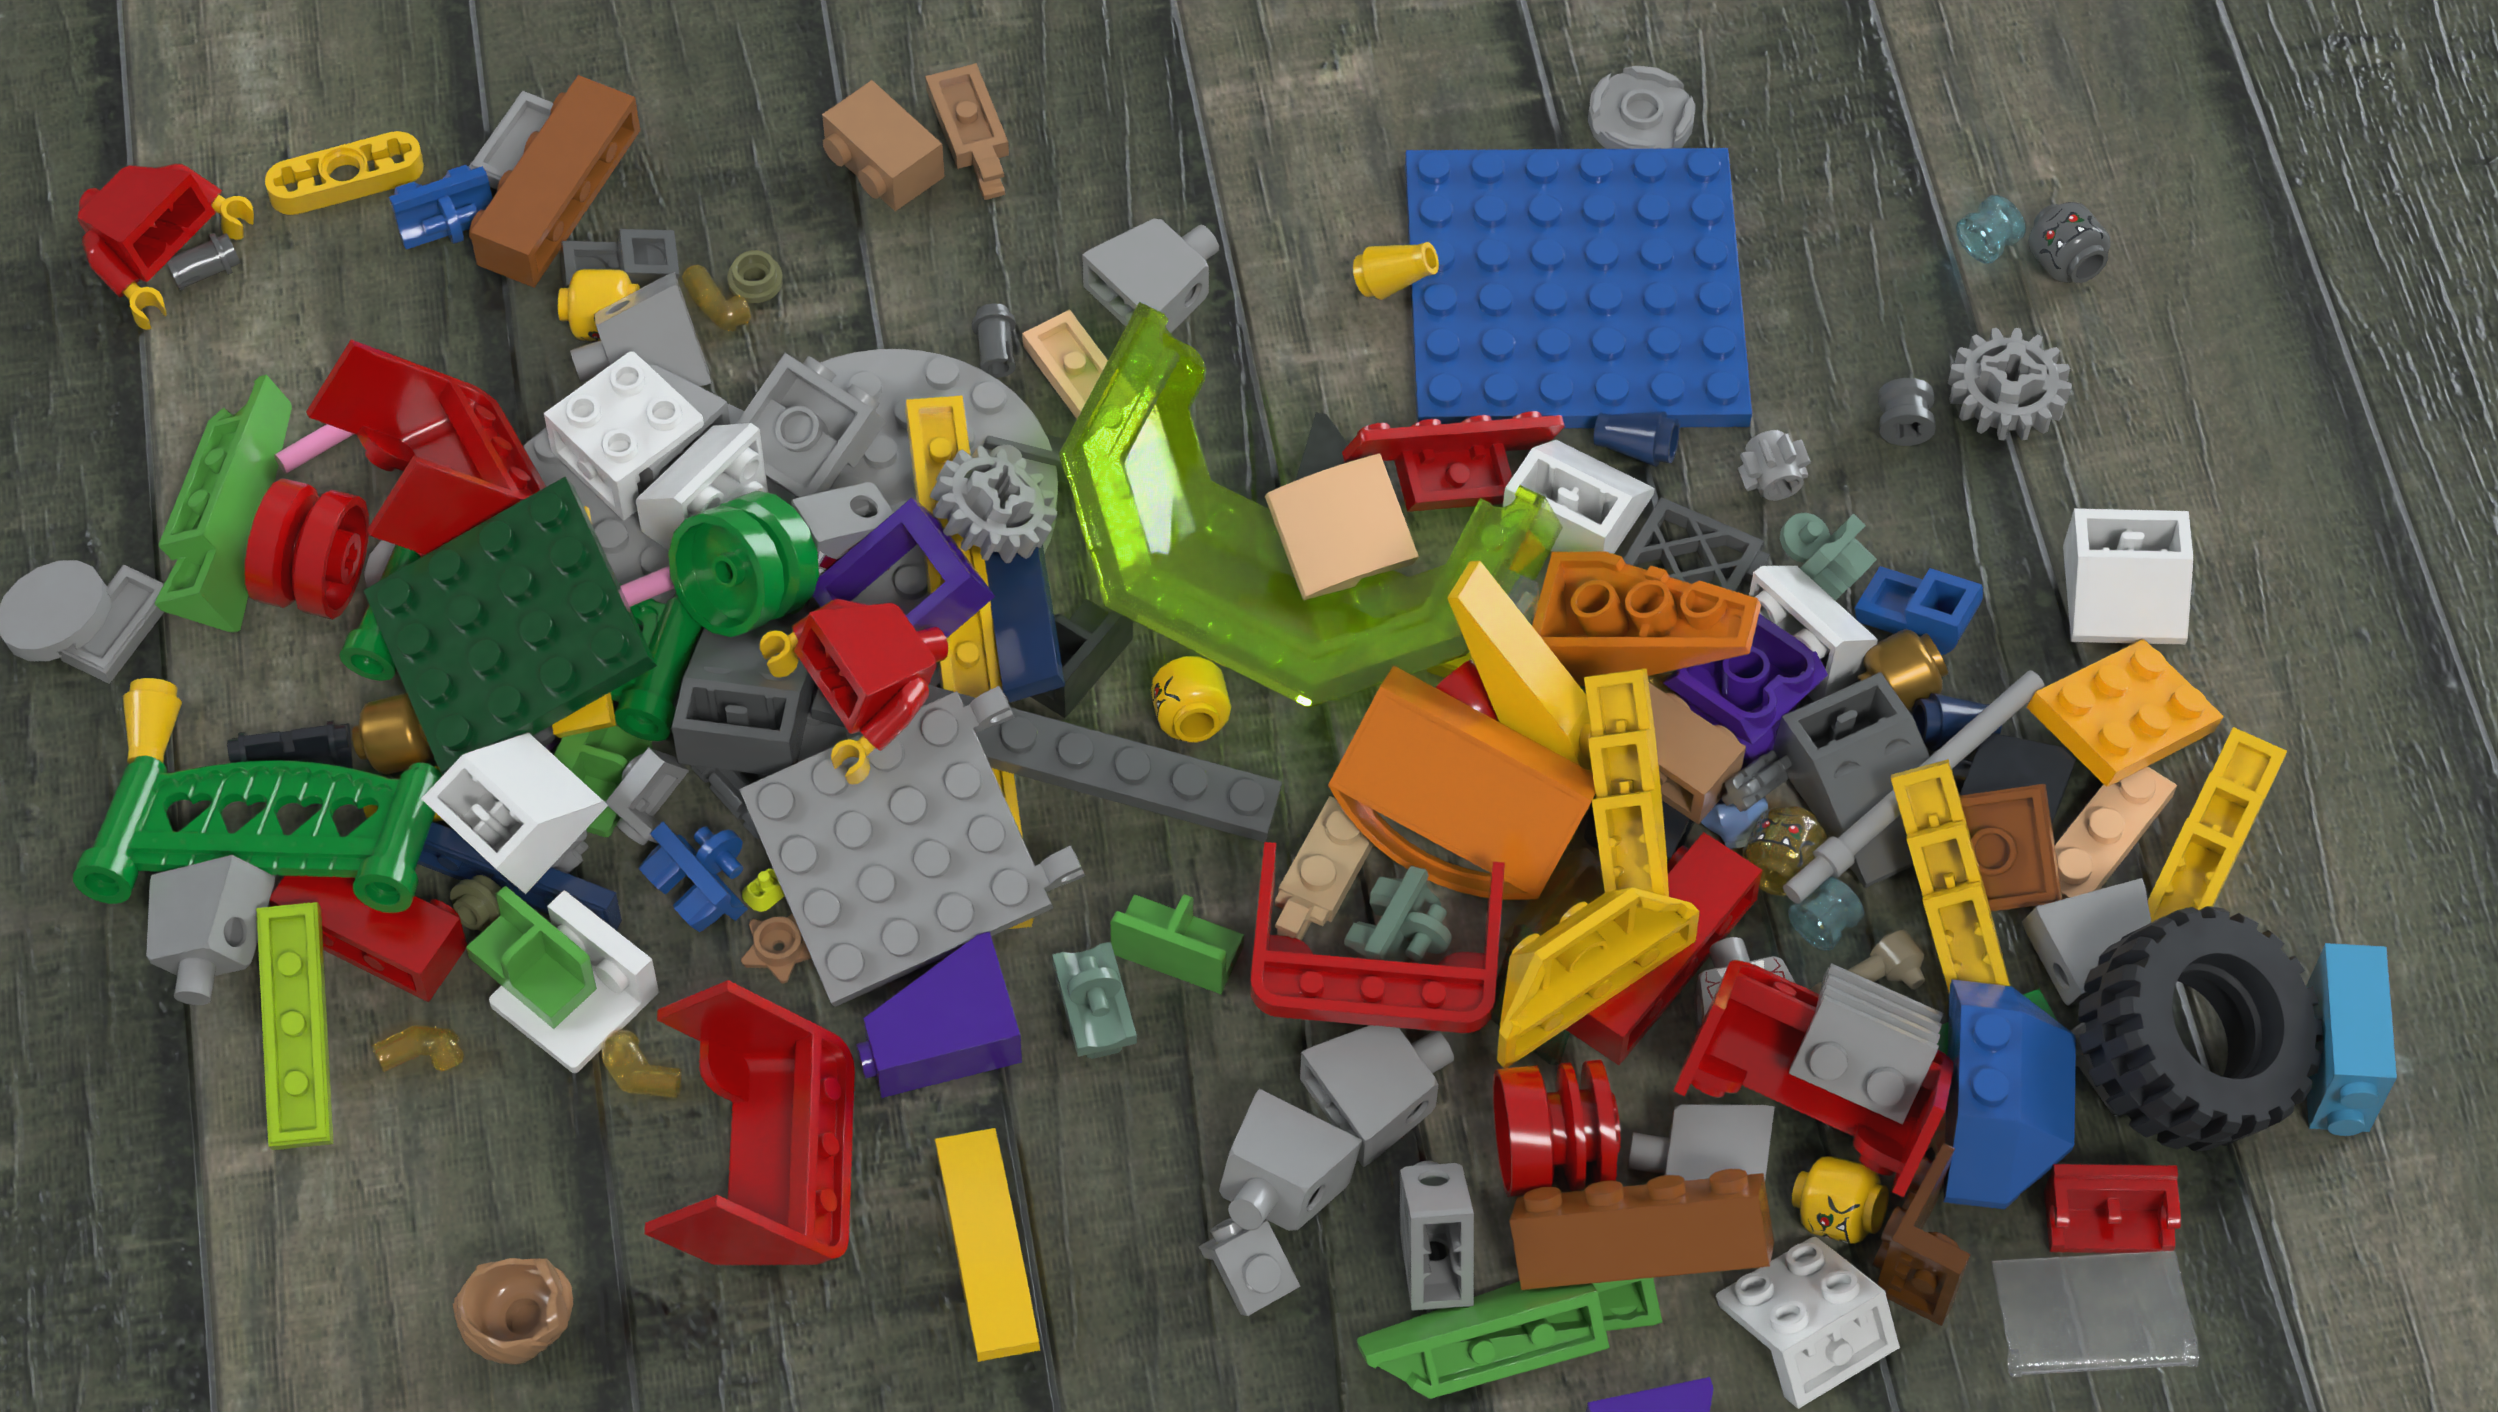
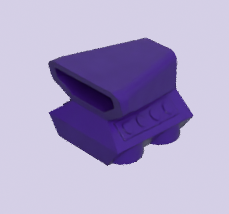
[1663,614,1828,770]

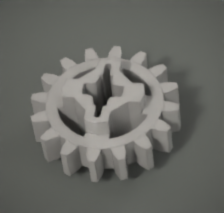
[1948,328,2072,441]
[930,446,1057,563]

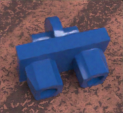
[389,165,493,249]
[639,822,748,933]

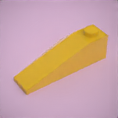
[1447,561,1592,772]

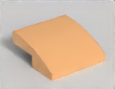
[1265,453,1419,600]

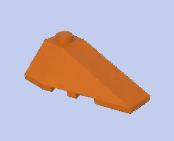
[1532,551,1761,686]

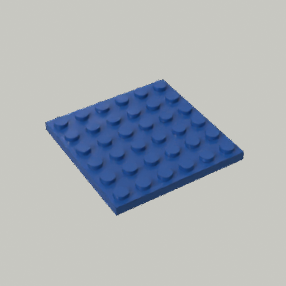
[1405,148,1752,428]

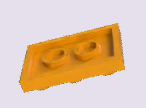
[2026,639,2224,787]

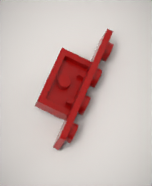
[1342,411,1565,512]

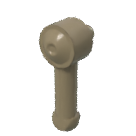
[1810,930,1925,994]

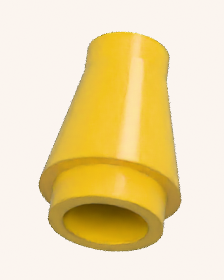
[1353,242,1439,300]
[123,678,182,764]

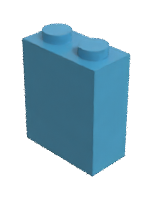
[2306,943,2397,1136]

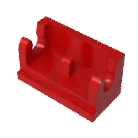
[2044,1164,2181,1253]

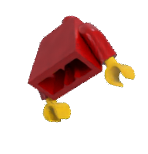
[77,164,254,330]
[760,599,948,784]

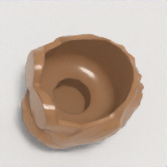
[453,1258,573,1365]

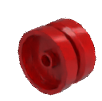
[245,478,369,620]

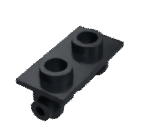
[227,720,353,769]

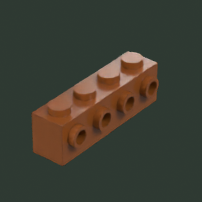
[469,75,640,288]
[1509,1169,1774,1290]

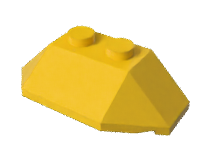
[1497,887,1700,1068]

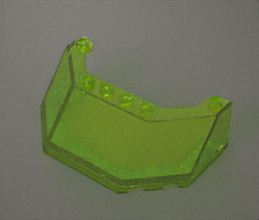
[1059,302,1563,709]

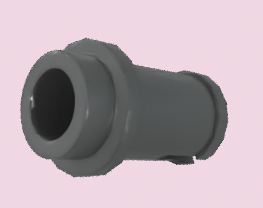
[167,233,241,291]
[972,303,1016,378]

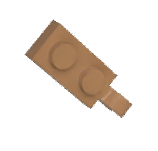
[925,63,1009,200]

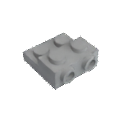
[736,353,886,498]

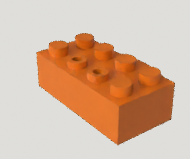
[1328,665,1596,900]

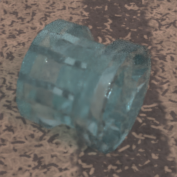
[1956,195,2026,264]
[1788,876,1864,951]

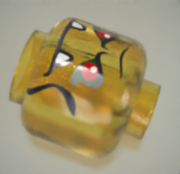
[1743,806,1828,896]

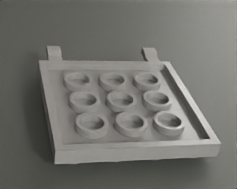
[739,686,1085,1007]

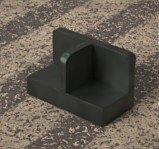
[1031,599,1133,718]

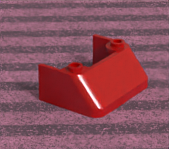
[306,339,546,557]
[1250,842,1505,1033]
[1673,960,1954,1197]
[644,980,855,1265]

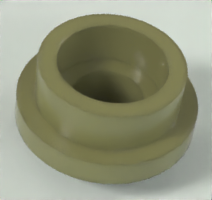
[727,250,783,303]
[450,875,502,931]

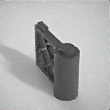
[1623,497,1770,592]

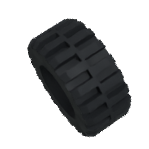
[2078,906,2323,1151]

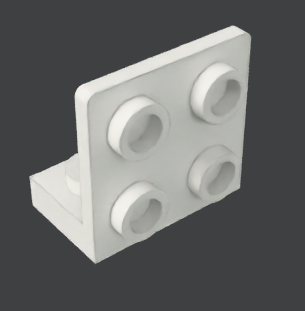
[544,352,704,521]
[489,890,659,1073]
[1716,1237,1900,1409]

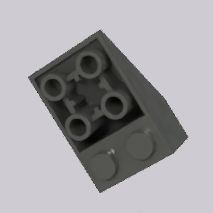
[672,619,815,775]
[1773,672,1930,888]

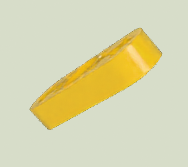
[265,131,424,215]

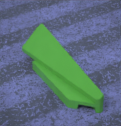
[154,374,292,632]
[1357,1278,1663,1399]

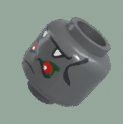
[2028,202,2111,283]

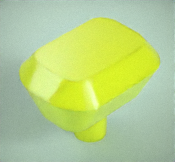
[742,869,785,912]

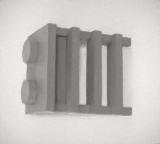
[1789,963,1943,1124]

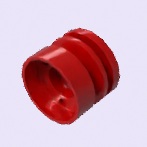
[1493,1060,1621,1197]

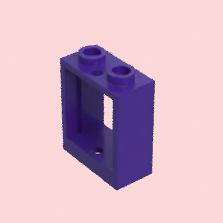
[813,497,995,638]

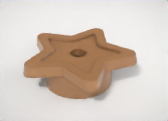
[741,914,812,983]

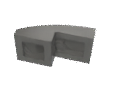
[559,229,679,289]

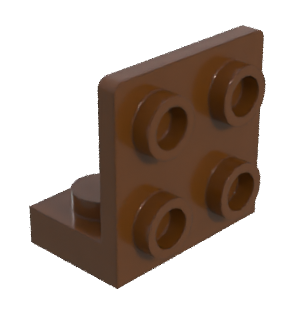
[1872,1143,1971,1326]

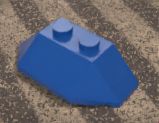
[1943,979,2076,1209]

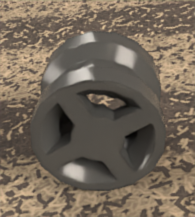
[1878,378,1936,446]

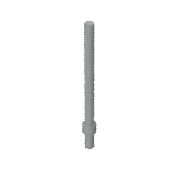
[1783,670,2044,904]

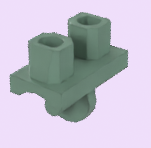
[1780,513,1877,601]
[1344,866,1452,963]
[1052,942,1137,1059]

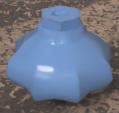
[1701,791,1768,848]

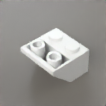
[636,423,768,551]
[1501,440,1655,554]
[2063,508,2193,645]
[1749,566,1878,701]
[421,733,608,894]

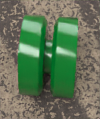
[668,491,819,637]

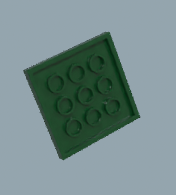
[363,476,657,775]

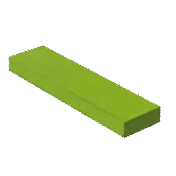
[256,902,334,1150]

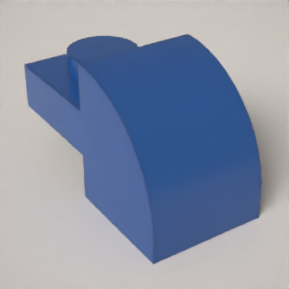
[1855,566,1983,655]

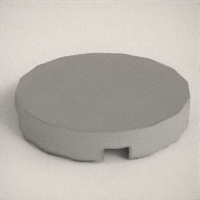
[1588,66,1695,149]
[0,560,111,661]

